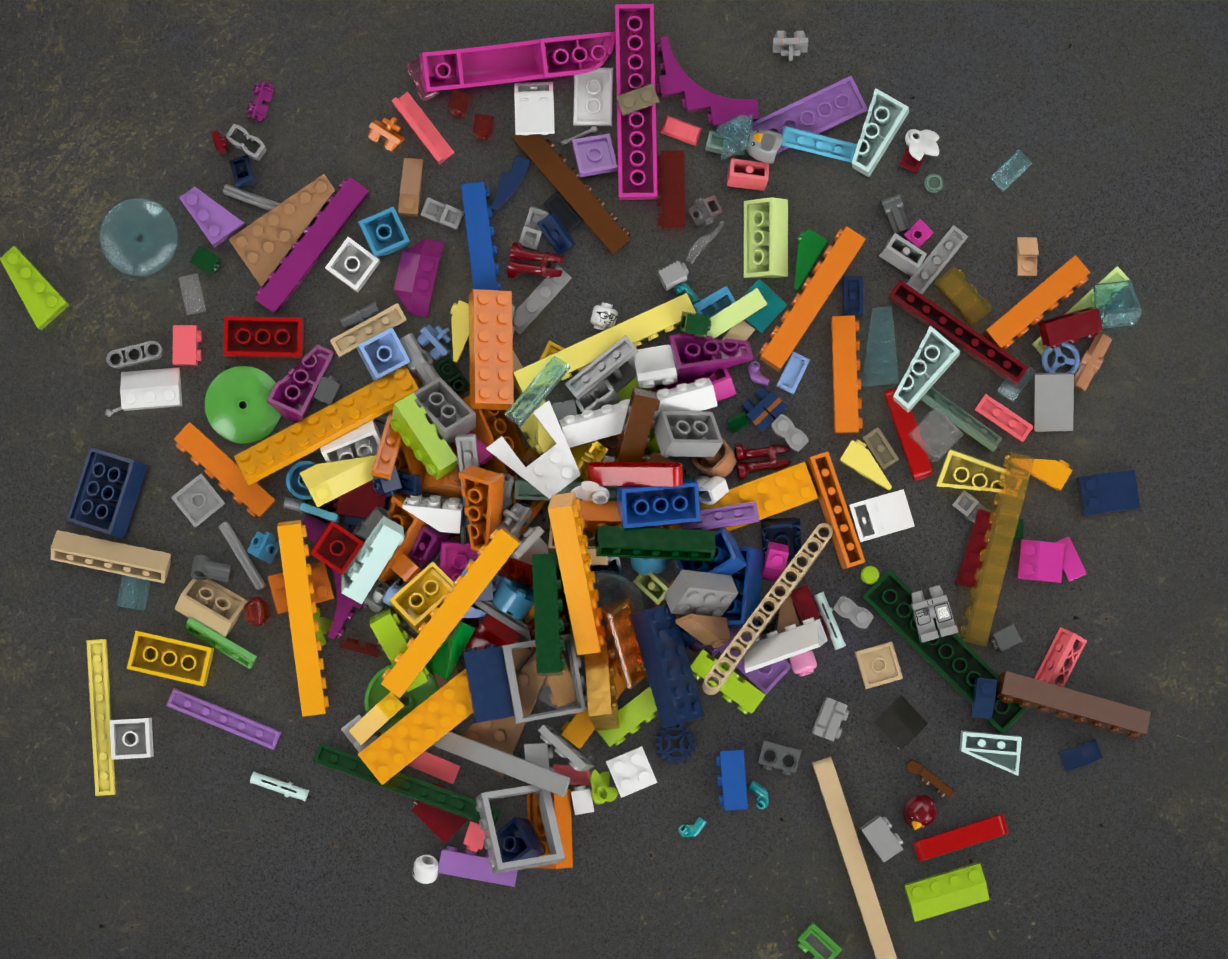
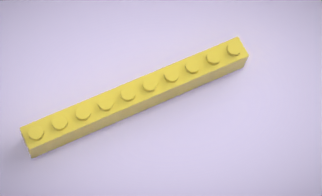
[513,293,696,397]

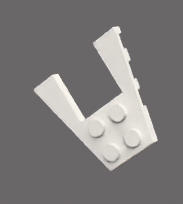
[486,401,581,499]

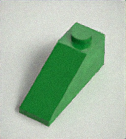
[794,229,828,292]

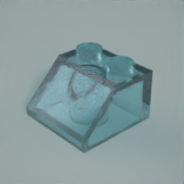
[1094,280,1142,329]

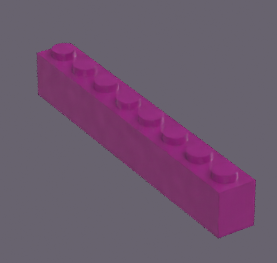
[255,177,370,315]

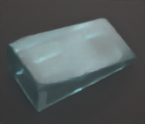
[990,150,1032,192]

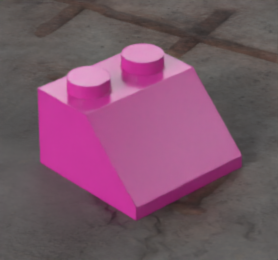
[1018,540,1065,583]

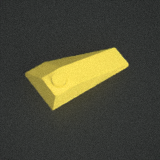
[300,455,376,508]

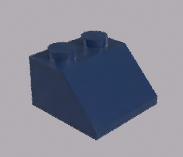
[496,817,545,863]

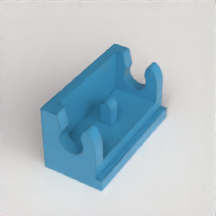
[693,286,736,318]

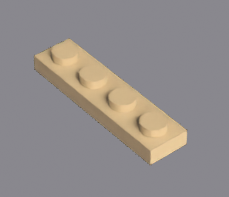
[330,303,407,358]

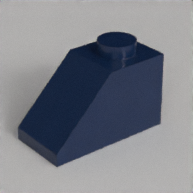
[971,678,997,719]

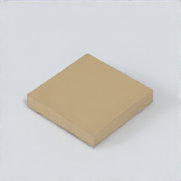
[855,641,903,689]

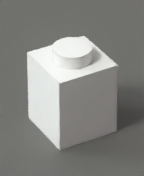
[571,785,594,815]

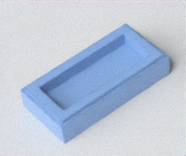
[776,351,810,394]

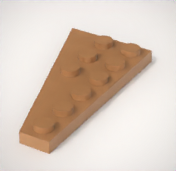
[229,174,335,286]
[463,653,547,778]

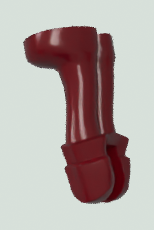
[508,242,564,278]
[734,443,791,480]

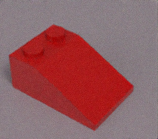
[460,613,521,660]

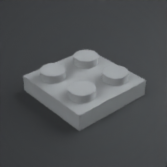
[171,473,226,528]

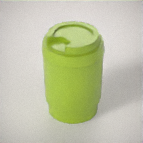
[860,566,880,585]

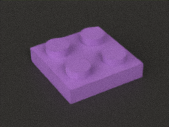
[572,133,618,177]

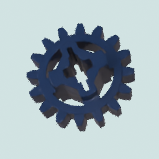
[654,723,696,765]

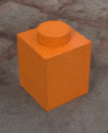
[390,553,422,584]

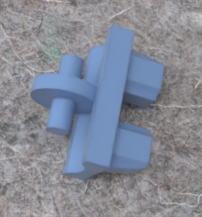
[417,325,453,360]

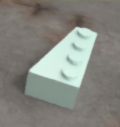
[852,88,909,177]
[893,326,960,413]
[341,516,405,604]

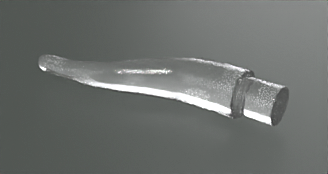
[686,221,724,263]

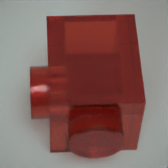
[447,89,473,118]
[473,114,495,140]

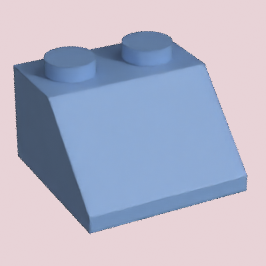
[356,328,411,381]

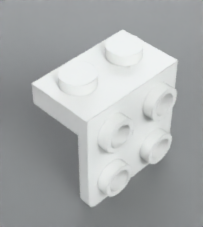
[634,345,678,388]
[508,526,548,582]

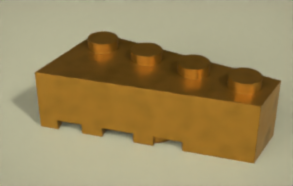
[584,641,619,731]

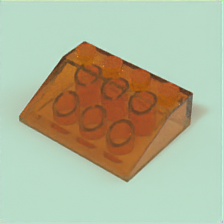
[601,598,647,689]

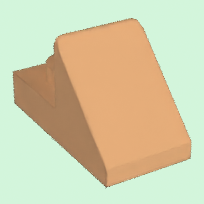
[1017,237,1039,276]

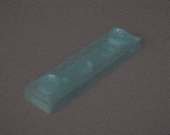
[504,355,570,427]

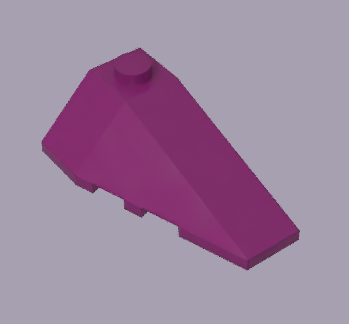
[669,333,754,380]
[267,344,335,423]

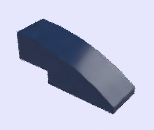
[491,156,531,212]

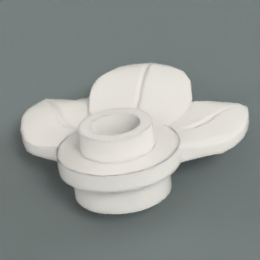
[905,129,940,161]
[570,481,610,504]

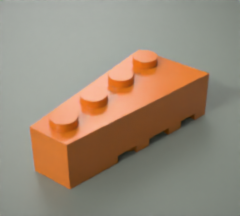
[459,465,505,551]
[377,495,427,581]

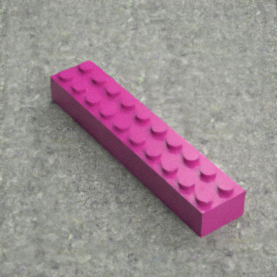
[615,4,658,200]

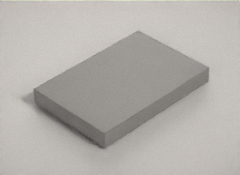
[1034,373,1074,432]

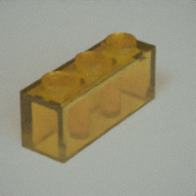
[934,266,992,327]

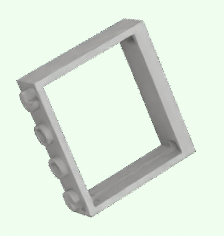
[502,634,588,724]
[476,785,565,874]

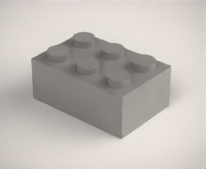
[414,377,476,444]
[653,410,723,457]
[664,570,738,617]

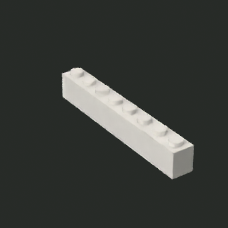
[559,378,718,448]

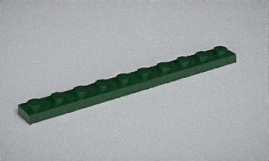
[313,743,501,826]

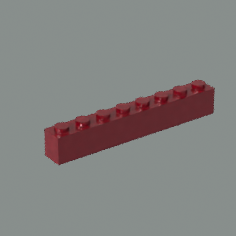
[888,280,1029,387]

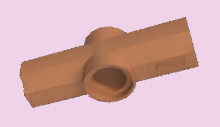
[1074,332,1112,391]

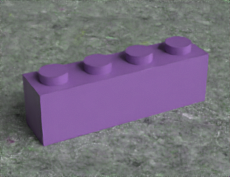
[437,846,518,887]

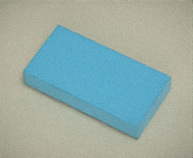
[299,503,341,523]

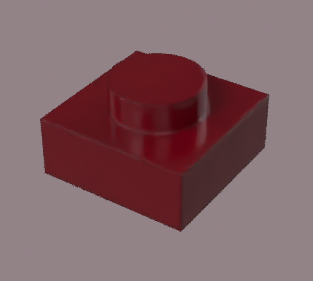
[899,148,925,174]

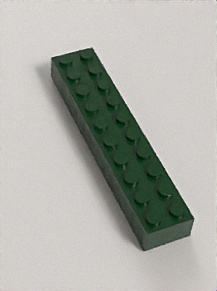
[861,569,1028,734]

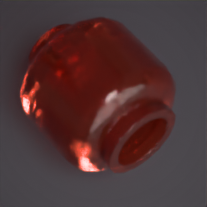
[243,597,270,626]

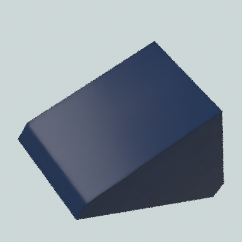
[229,155,257,189]
[1059,739,1102,771]

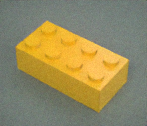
[127,631,214,686]

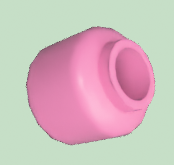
[789,650,817,677]

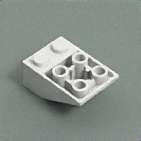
[514,82,555,136]
[848,489,915,543]
[402,495,465,534]

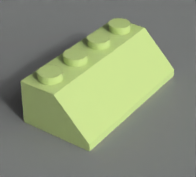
[744,197,788,278]

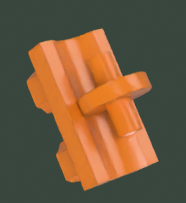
[368,117,406,152]

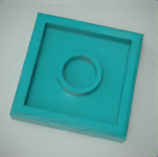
[740,279,787,333]

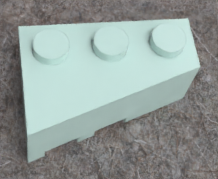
[959,730,1022,776]

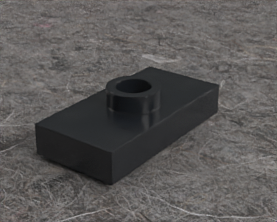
[543,191,583,233]

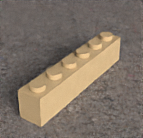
[51,530,171,584]

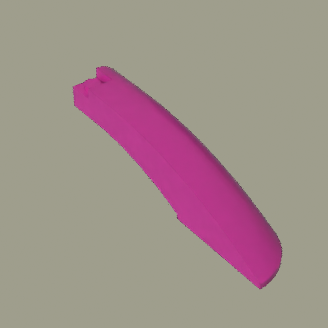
[419,31,615,92]

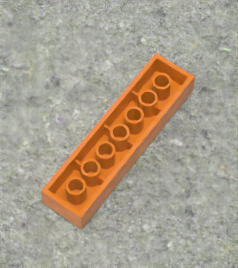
[759,226,866,372]

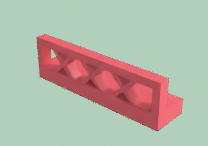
[391,92,455,165]
[1034,627,1087,687]

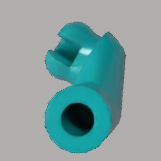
[674,282,700,305]
[748,780,769,809]
[678,817,707,838]

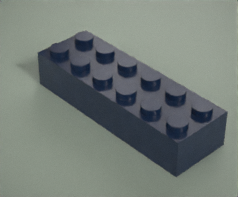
[630,604,705,728]

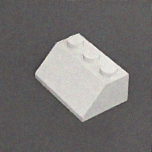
[120,367,183,411]
[320,420,382,463]

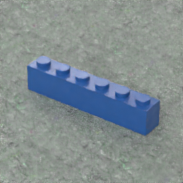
[461,182,502,291]

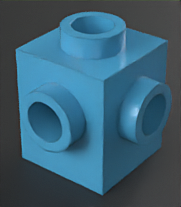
[247,531,280,564]

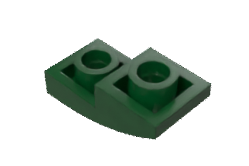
[433,354,470,396]

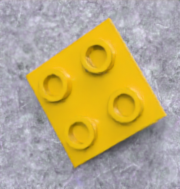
[570,440,609,481]

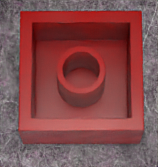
[309,521,364,575]

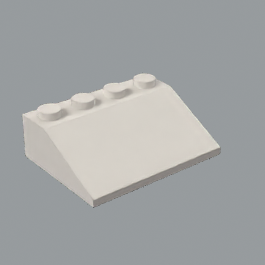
[744,617,828,673]

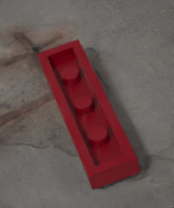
[955,509,997,589]

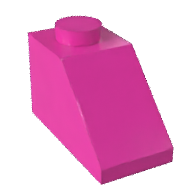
[762,542,789,582]

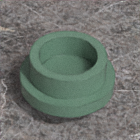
[924,173,944,193]

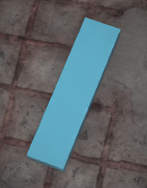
[782,126,858,163]

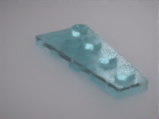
[861,306,899,388]

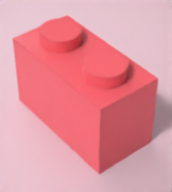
[727,158,769,191]
[172,325,202,366]
[463,821,485,852]

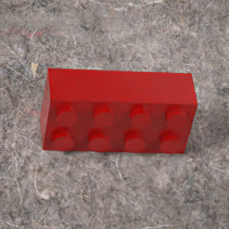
[223,316,304,359]

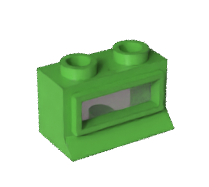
[797,921,842,959]

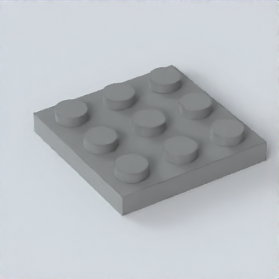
[538,725,594,772]

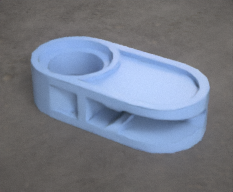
[383,578,407,607]

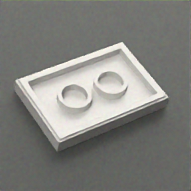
[573,68,613,126]

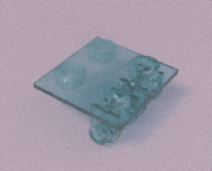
[716,114,753,160]

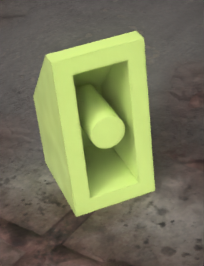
[633,573,670,606]

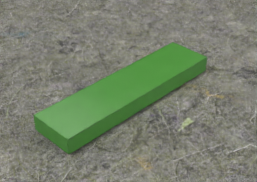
[184,617,257,669]

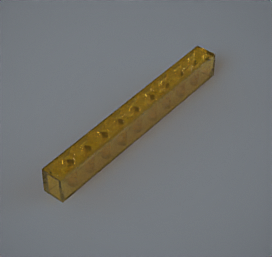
[960,451,1034,647]

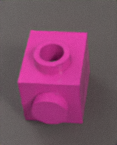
[903,219,934,248]

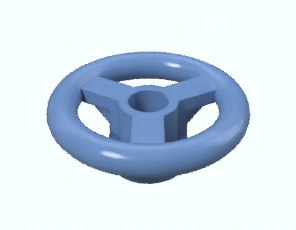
[1042,342,1080,374]

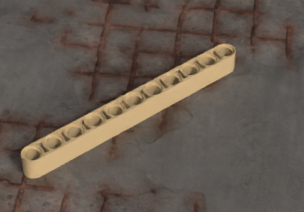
[702,523,833,695]
[812,757,897,959]

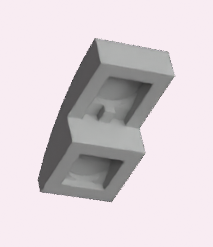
[419,197,464,230]
[519,206,549,250]
[952,490,992,523]

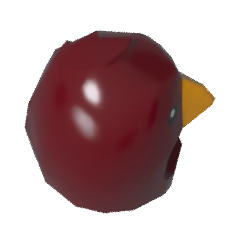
[903,795,937,830]

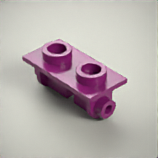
[246,81,274,122]

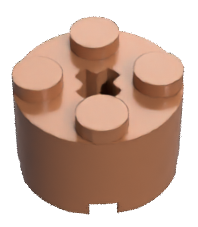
[692,437,737,478]

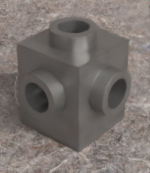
[688,195,723,226]

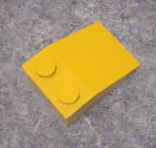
[389,561,456,634]

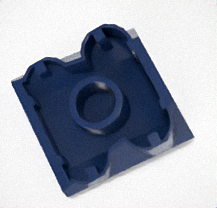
[761,517,801,561]

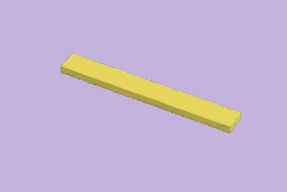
[86,639,116,796]

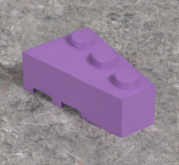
[179,187,246,247]

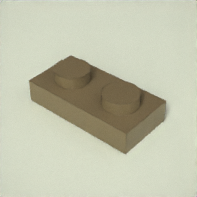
[616,83,659,116]
[862,427,899,470]

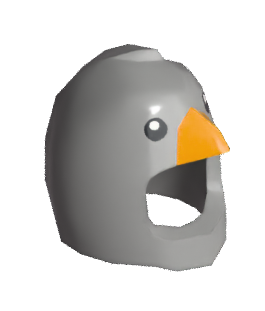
[745,129,783,164]

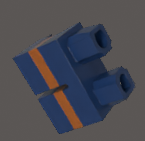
[741,386,788,433]

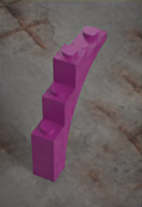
[655,36,760,128]
[302,513,370,640]

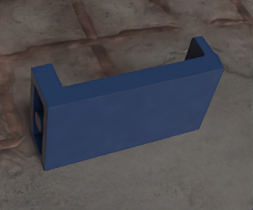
[462,643,514,724]

